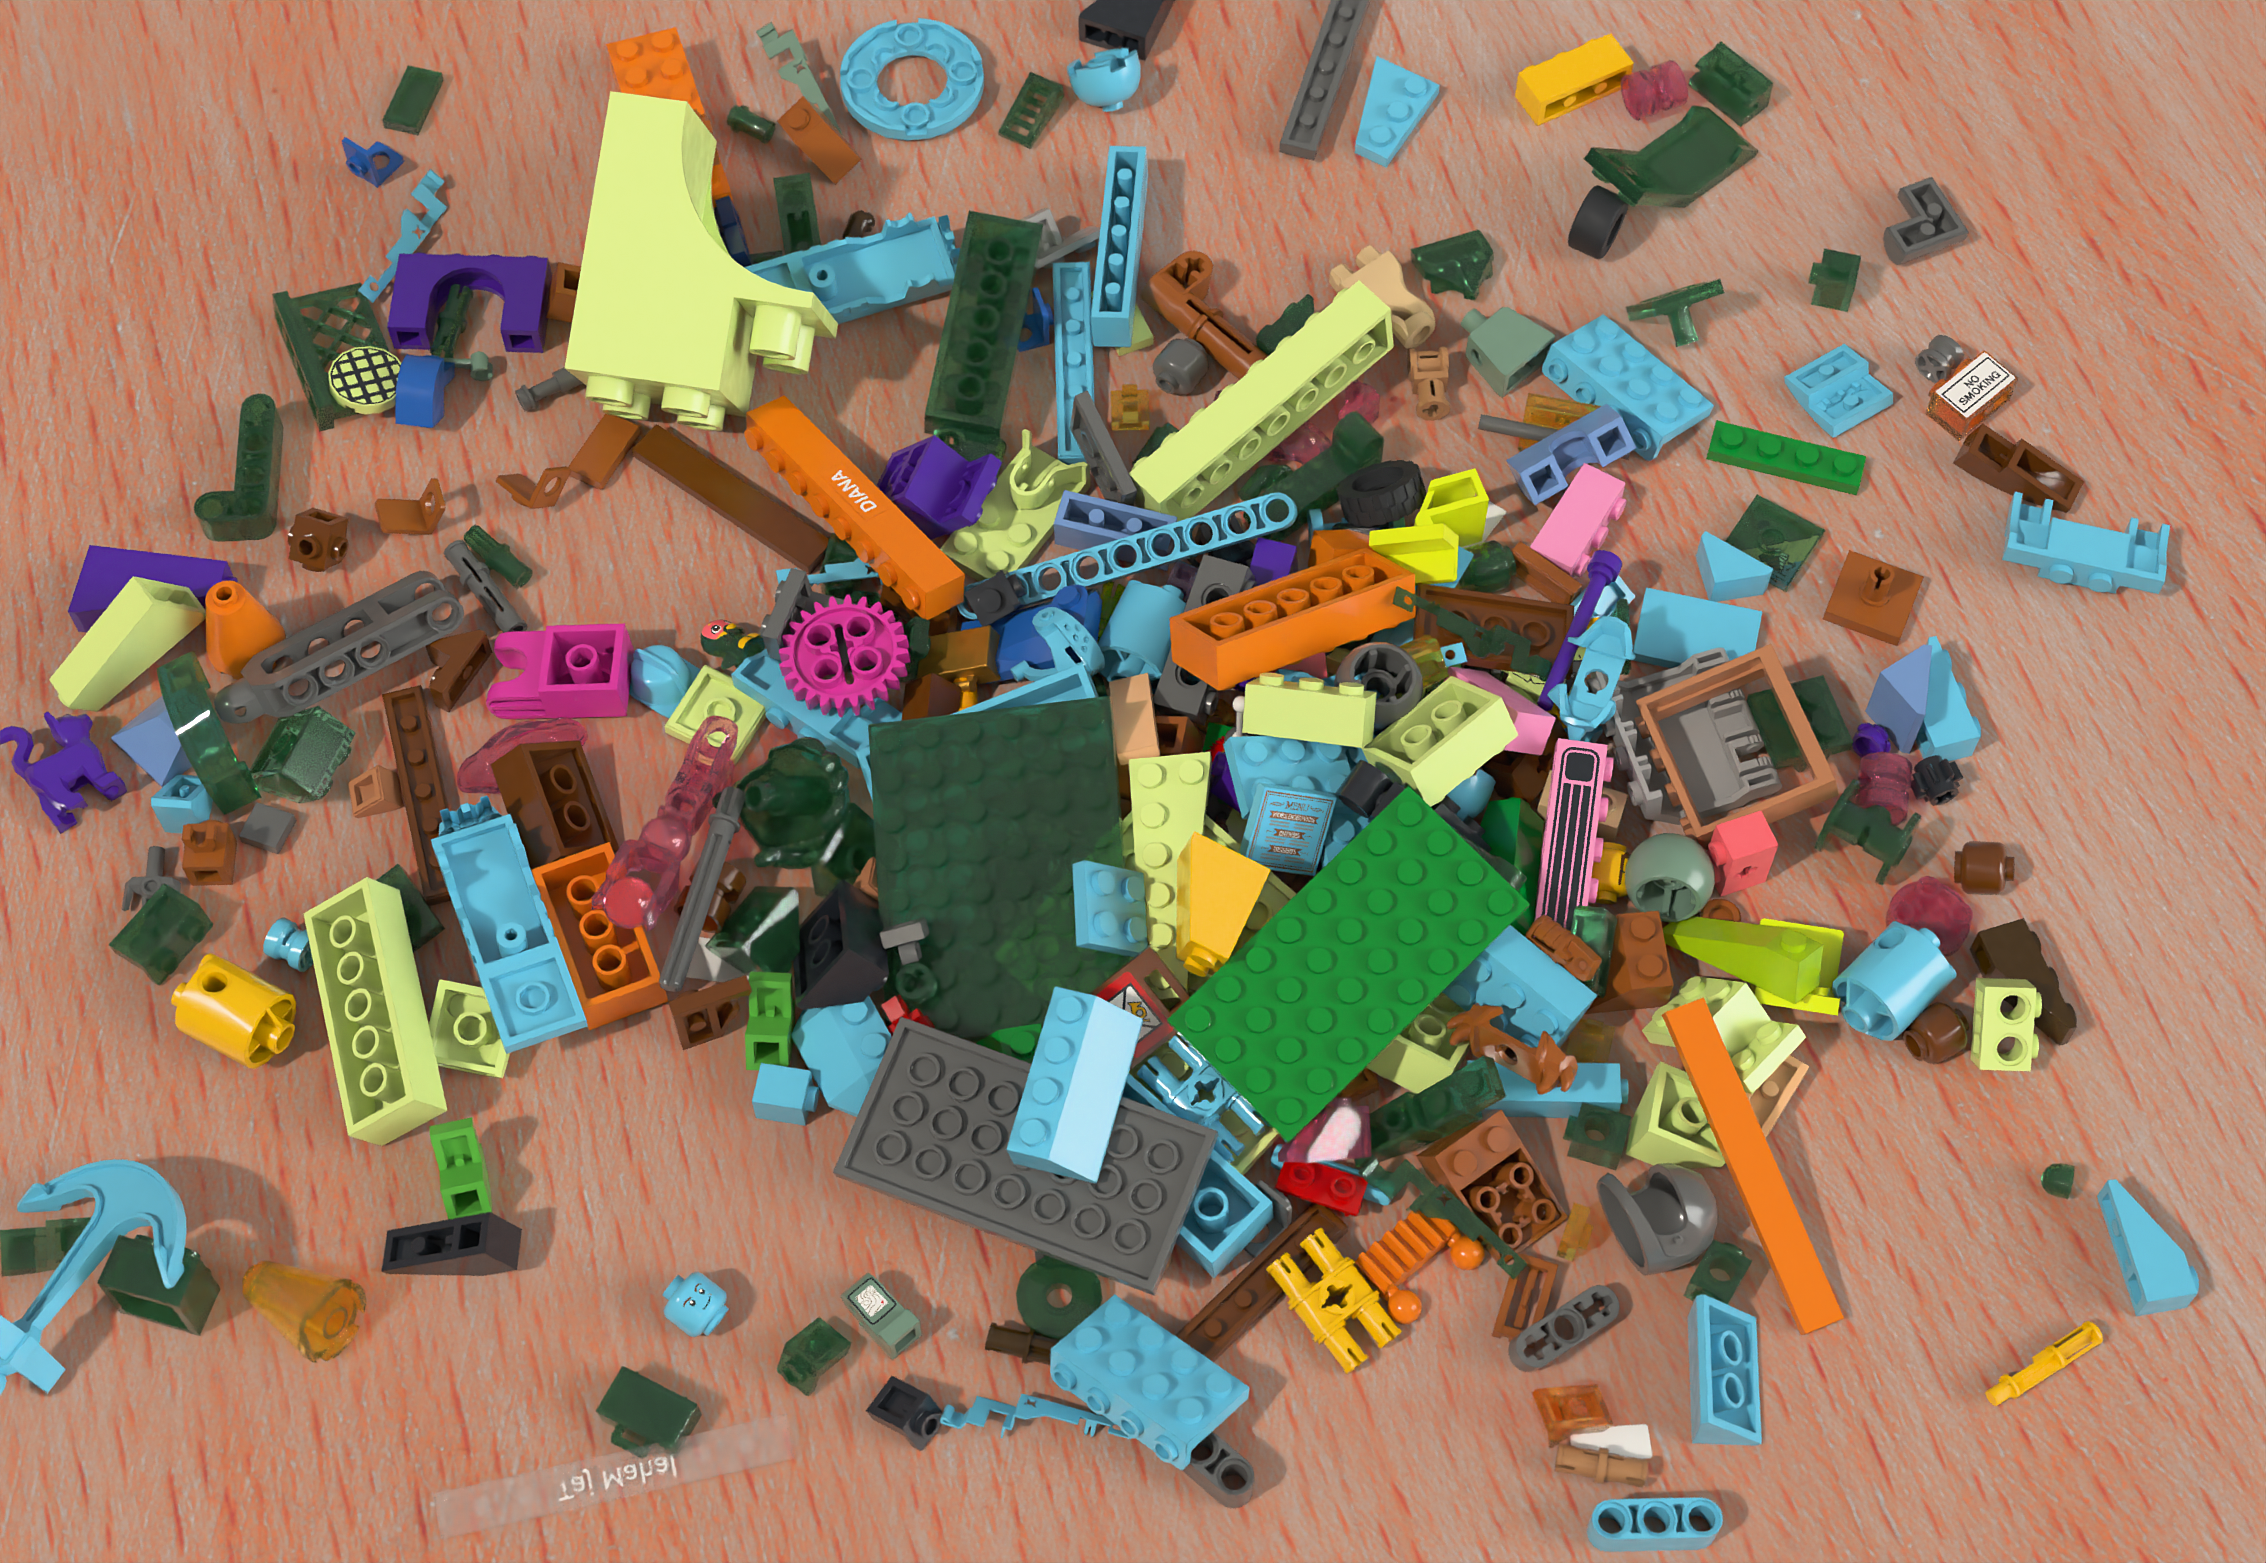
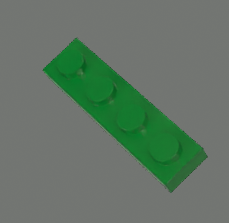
[1706,420,1866,496]

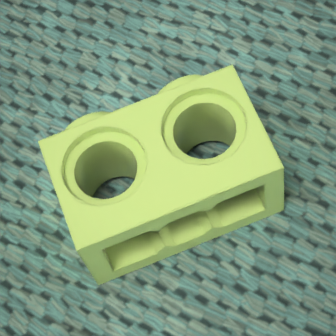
[1971,978,2042,1071]

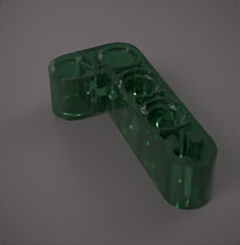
[194,393,284,542]
[1243,411,1384,542]

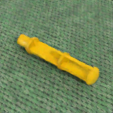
[1985,1321,2103,1406]

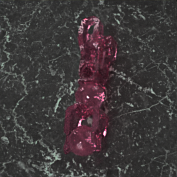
[592,716,738,932]

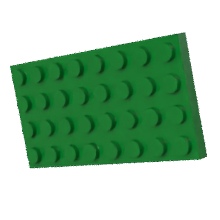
[1167,786,1530,1144]

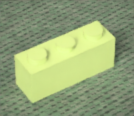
[1242,673,1377,748]

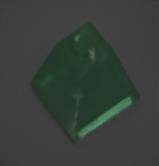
[705,886,800,977]

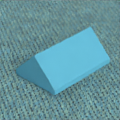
[1687,1294,1762,1446]

